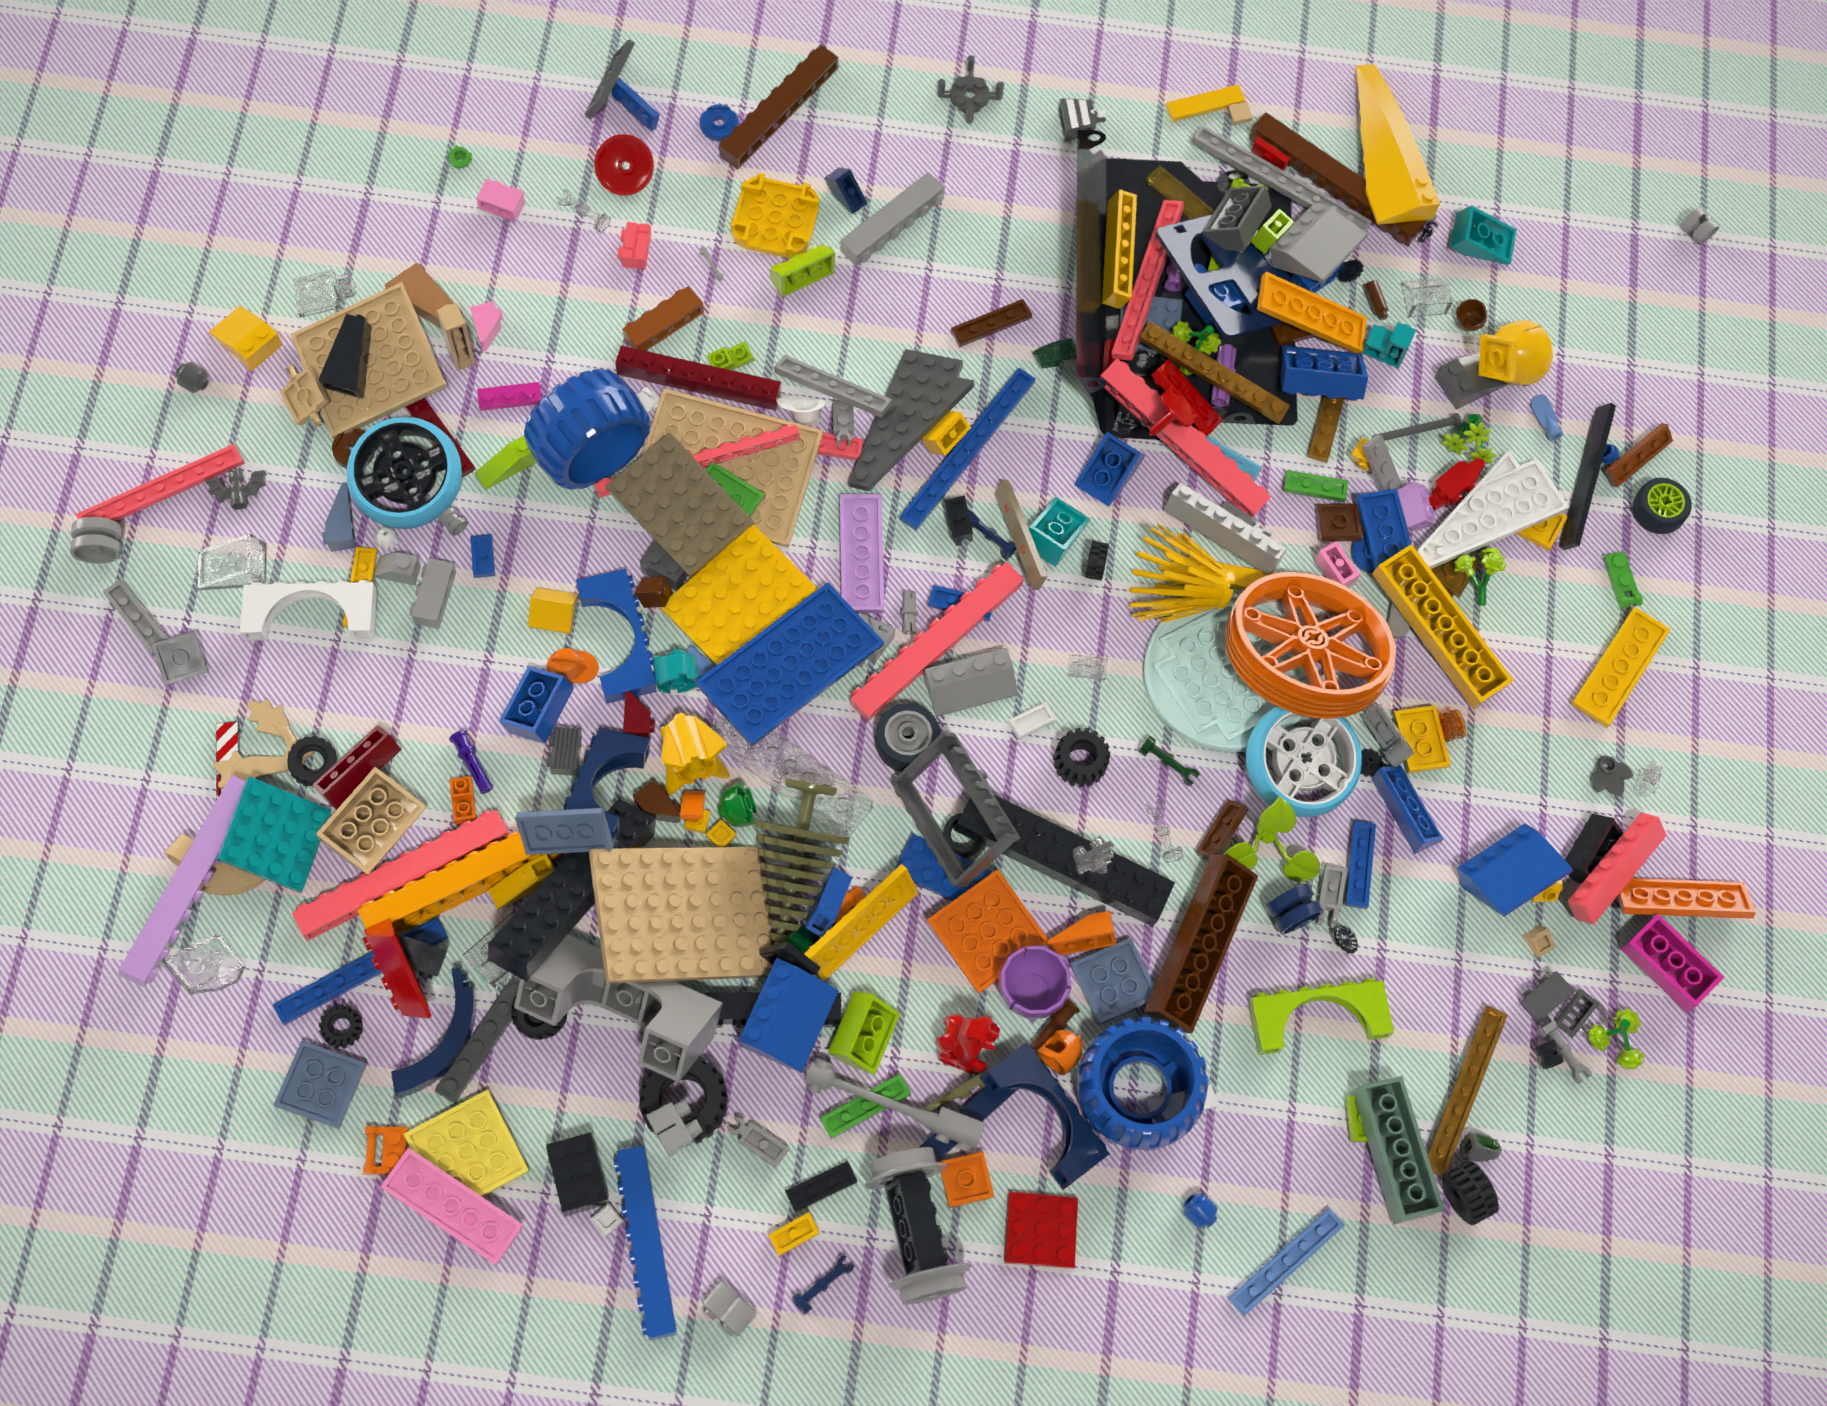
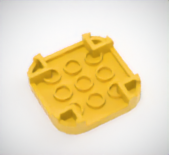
[731,173,819,258]

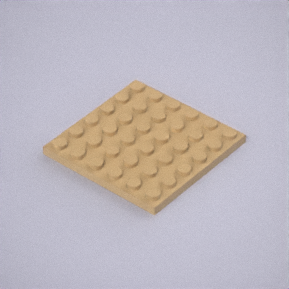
[290,282,448,439]

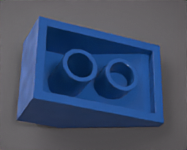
[1074,432,1146,506]

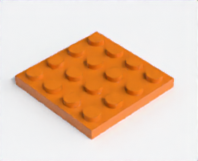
[926,869,1048,994]

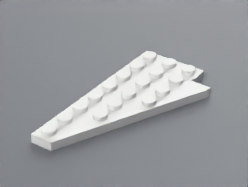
[1417,451,1569,569]

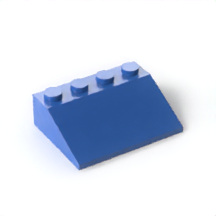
[1281,345,1368,401]
[1457,823,1573,917]
[738,958,839,1073]

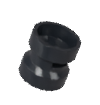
[1534,1040,1564,1070]

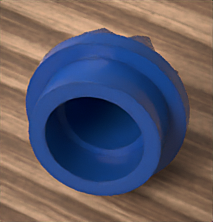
[1602,444,1620,465]

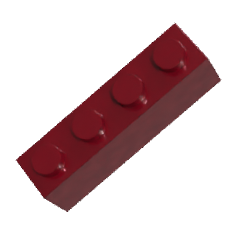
[312,725,402,810]

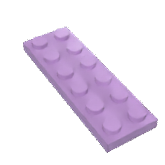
[840,494,884,613]

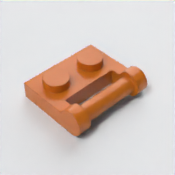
[363,1126,408,1175]

